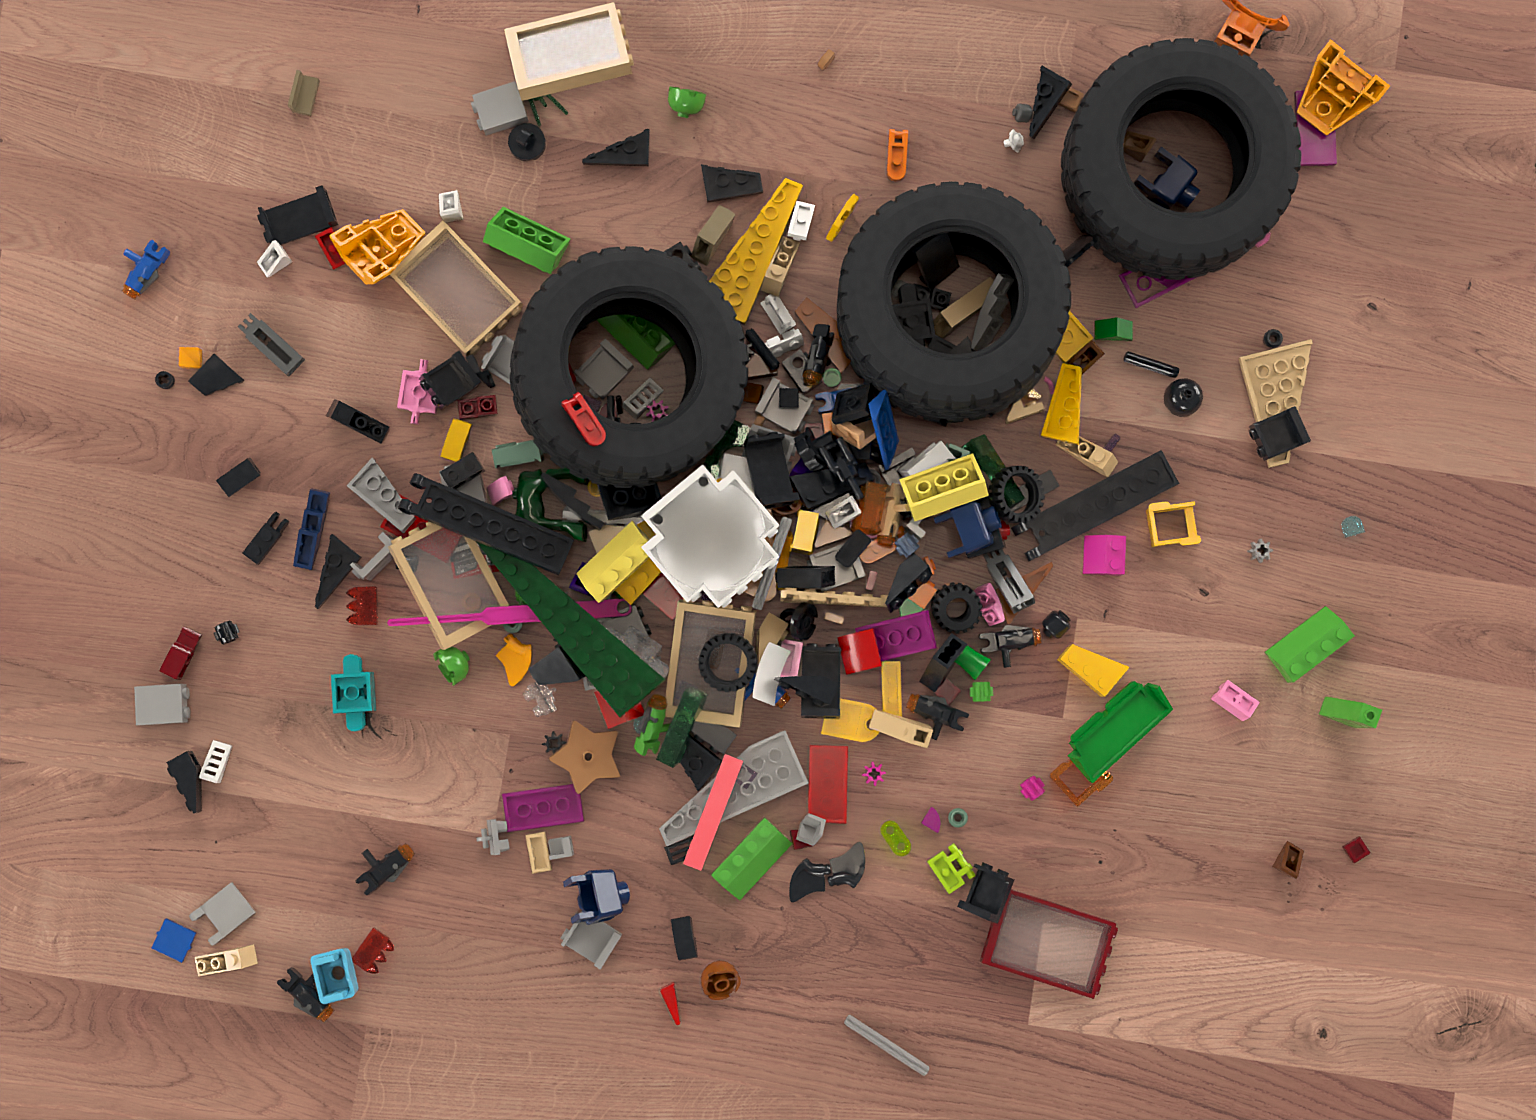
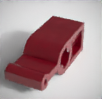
[159,626,202,680]

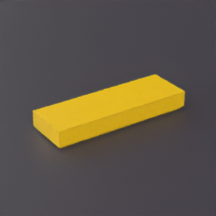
[881,661,902,717]

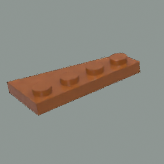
[795,297,851,374]

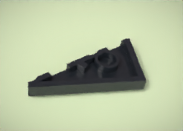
[1029,65,1072,139]
[582,129,650,166]
[314,534,362,609]

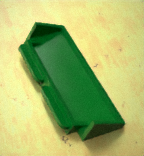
[1067,681,1173,783]

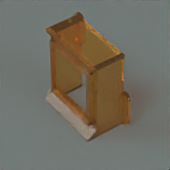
[851,481,888,536]
[1049,759,1113,807]

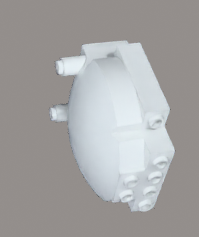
[641,465,780,608]

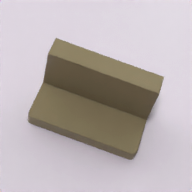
[288,70,320,116]

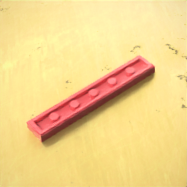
[683,754,743,871]

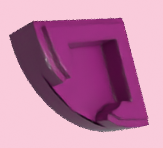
[921,807,941,833]

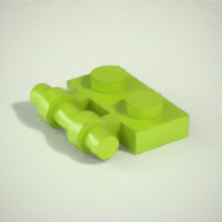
[927,843,976,894]

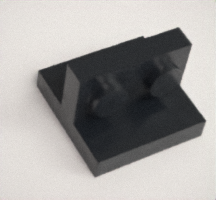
[831,383,874,425]

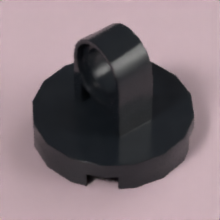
[508,123,546,161]
[780,602,818,641]

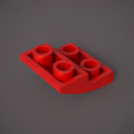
[837,628,883,675]

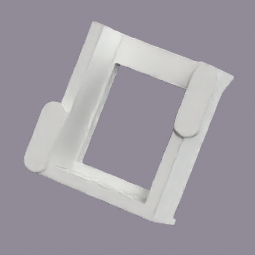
[897,441,956,478]

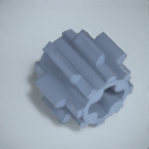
[895,532,920,558]

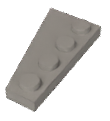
[347,458,416,533]

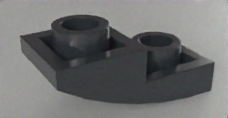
[913,283,952,311]
[671,916,698,961]

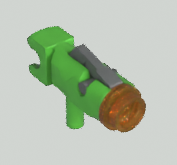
[634,694,674,756]

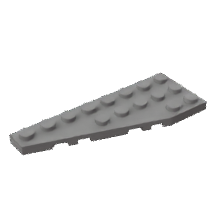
[659,730,808,846]

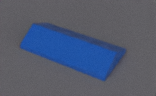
[868,390,899,470]

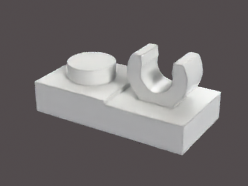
[788,201,815,241]

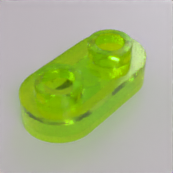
[880,820,911,856]

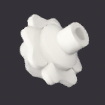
[1004,129,1024,153]

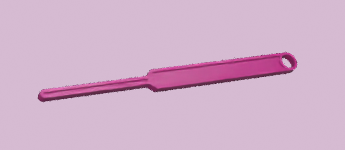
[387,598,632,626]

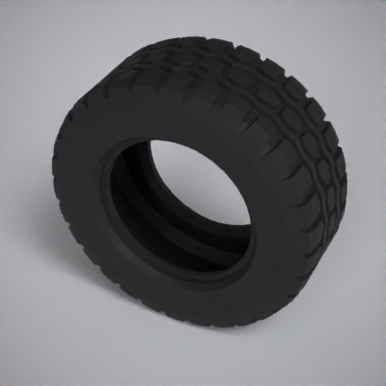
[1061,38,1301,280]
[837,181,1072,423]
[510,246,748,488]

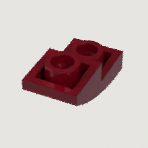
[457,395,498,420]

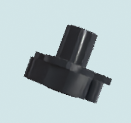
[794,427,838,472]

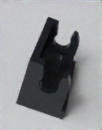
[216,458,261,497]

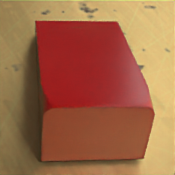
[315,227,345,270]
[660,981,681,1026]

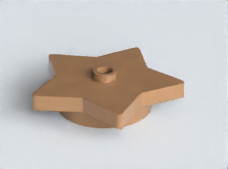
[549,720,620,794]

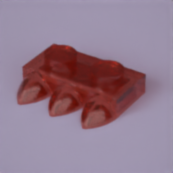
[346,586,378,626]
[352,927,394,974]

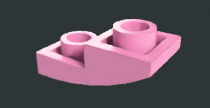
[487,476,514,506]
[974,583,1005,626]

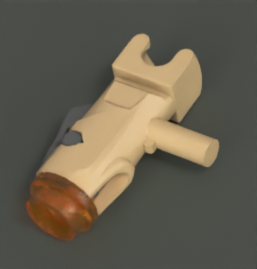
[877,483,910,546]

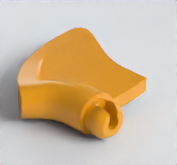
[495,633,533,686]

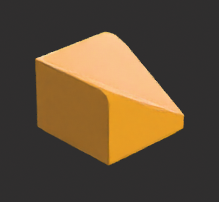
[179,347,202,369]

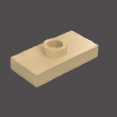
[525,832,552,874]

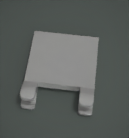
[189,882,256,946]

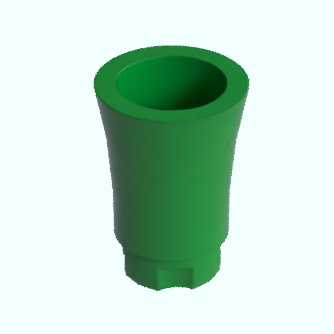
[956,645,991,680]

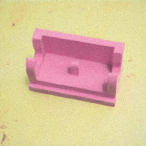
[780,639,803,677]
[1211,680,1260,721]

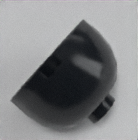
[1163,378,1203,417]

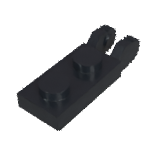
[242,512,289,565]

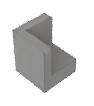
[796,813,826,846]
[548,836,574,860]

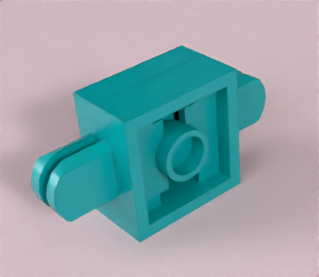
[331,654,376,732]

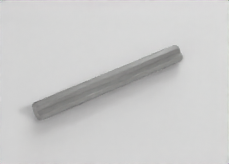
[752,517,792,610]
[844,1015,929,1076]

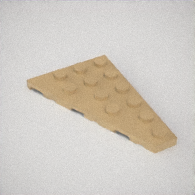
[1238,339,1312,468]
[780,588,888,607]

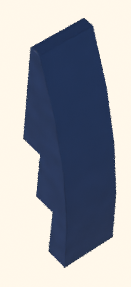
[293,488,330,570]

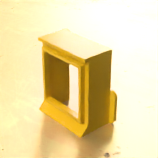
[1146,501,1201,547]
[789,509,820,555]

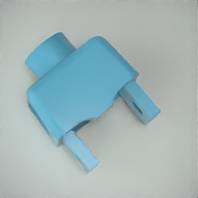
[310,948,359,1004]

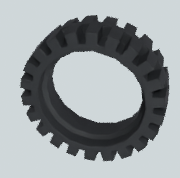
[988,466,1045,523]
[699,633,757,692]

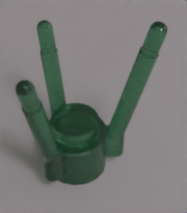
[528,94,568,127]

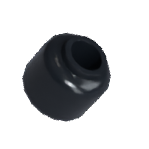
[1042,610,1071,639]

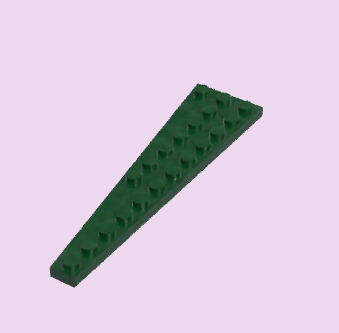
[476,541,666,718]

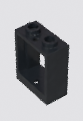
[775,566,835,588]

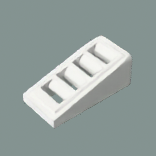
[623,378,663,419]
[199,740,232,783]

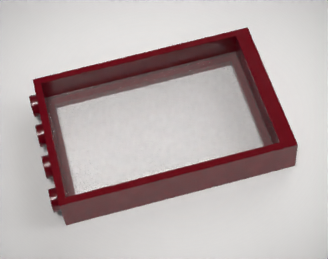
[980,889,1118,999]

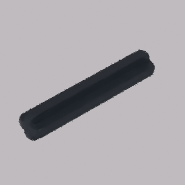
[745,328,780,370]
[1124,351,1179,378]

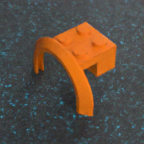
[1214,0,1290,56]

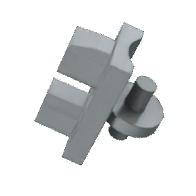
[476,819,510,855]

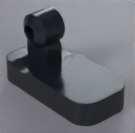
[835,529,871,567]

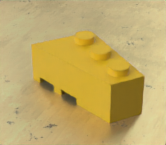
[1057,644,1129,697]

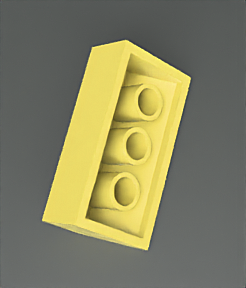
[899,453,989,522]
[576,521,650,603]

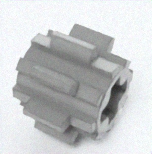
[1247,539,1273,563]

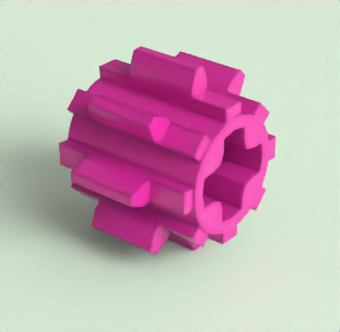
[646,400,669,422]
[862,762,886,786]
[1020,775,1045,801]

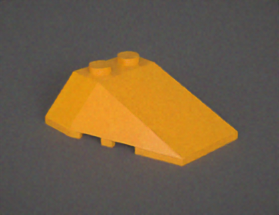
[1296,39,1390,136]
[329,209,426,284]

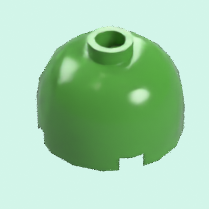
[668,86,706,118]
[433,646,470,686]

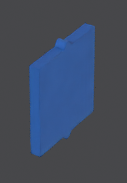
[151,918,197,963]

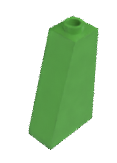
[1319,697,1382,728]

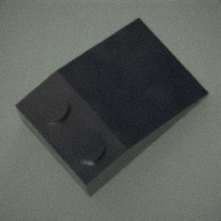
[597,482,662,521]

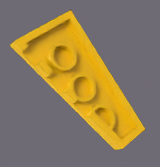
[1041,363,1082,445]

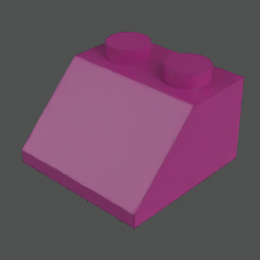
[1082,535,1126,576]

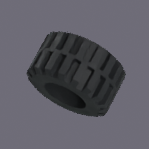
[931,582,982,634]

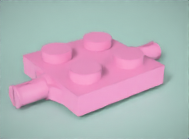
[397,359,437,425]

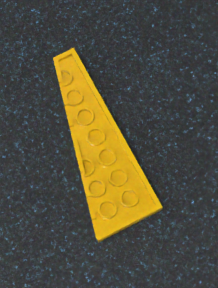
[709,178,803,324]

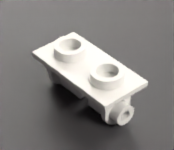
[760,294,796,335]
[765,328,804,357]

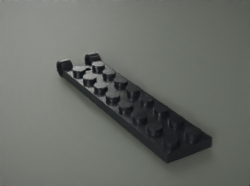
[1011,450,1180,562]
[398,473,574,576]

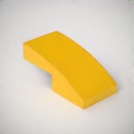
[440,418,472,462]

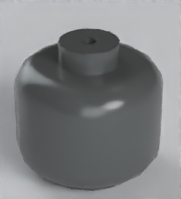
[1012,103,1033,123]

